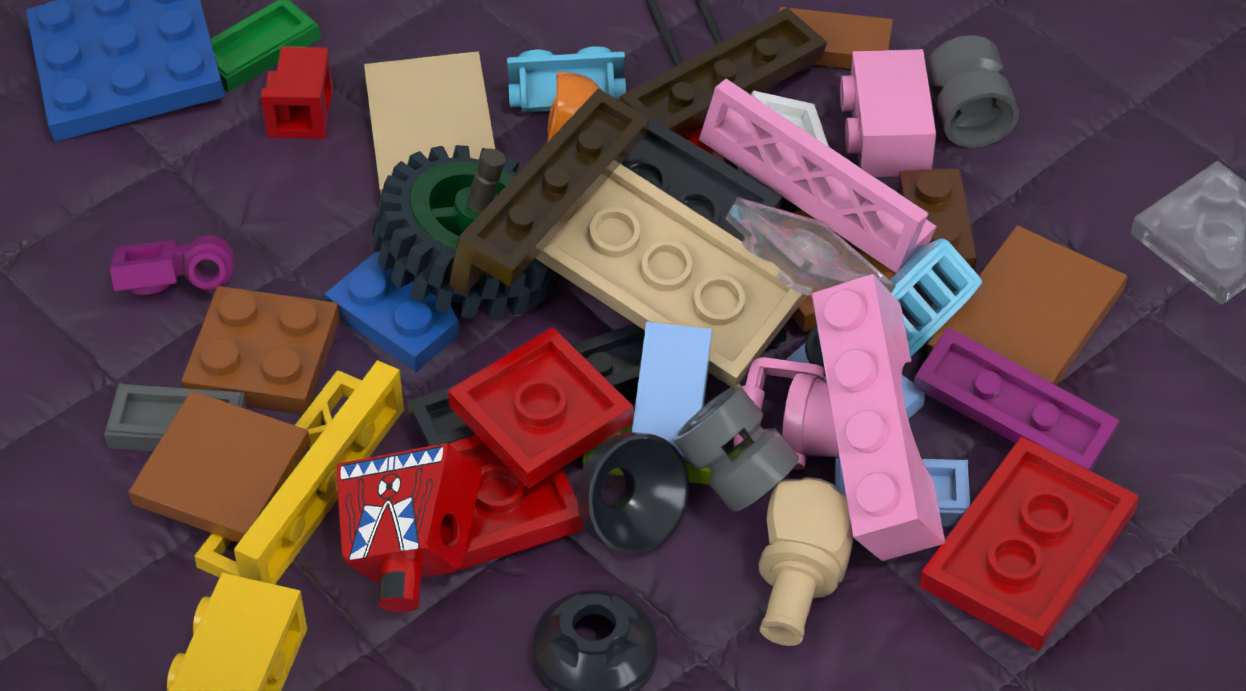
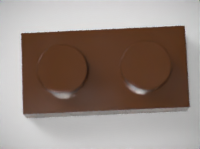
[898,168,977,271]

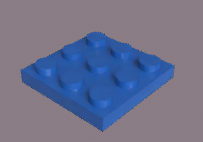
[26,0,226,142]

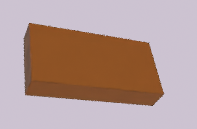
[779,7,893,69]

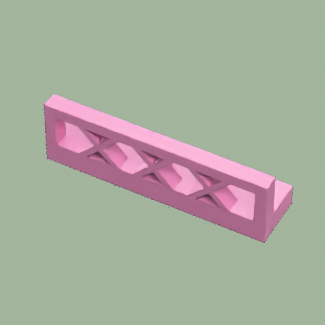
[699,79,937,273]

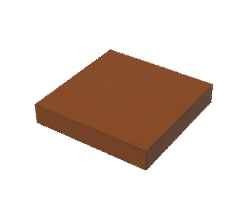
[128,390,311,543]

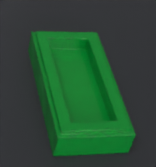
[211,0,321,92]

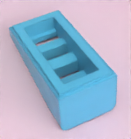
[885,238,983,357]

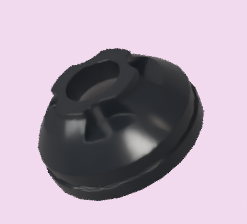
[577,432,689,555]
[532,589,658,691]

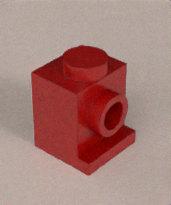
[261,47,333,139]

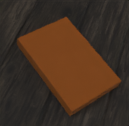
[926,225,1128,386]

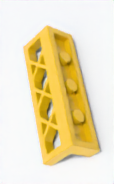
[194,360,404,585]

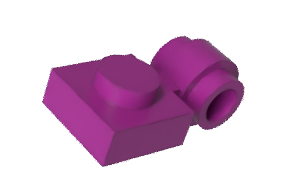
[110,235,234,295]

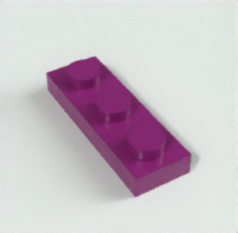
[914,327,1120,471]

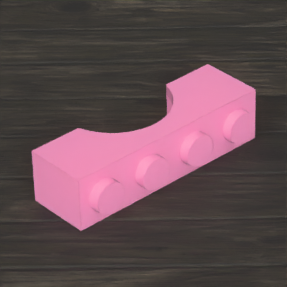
[812,274,945,561]

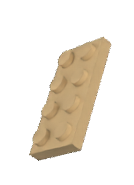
[536,164,809,387]

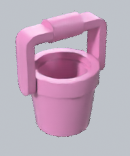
[733,357,840,470]

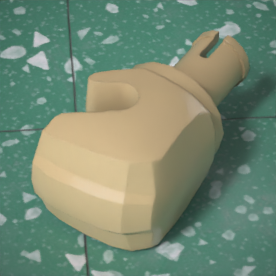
[758,477,854,646]

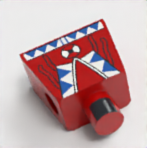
[337,443,482,612]

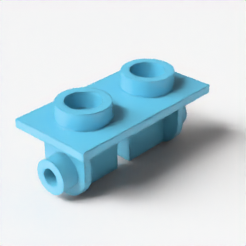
[507,47,626,113]

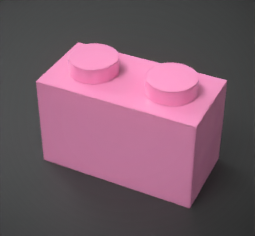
[840,49,936,177]

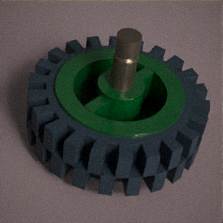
[372,145,559,319]

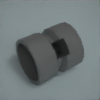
[926,35,1019,148]
[673,384,799,512]

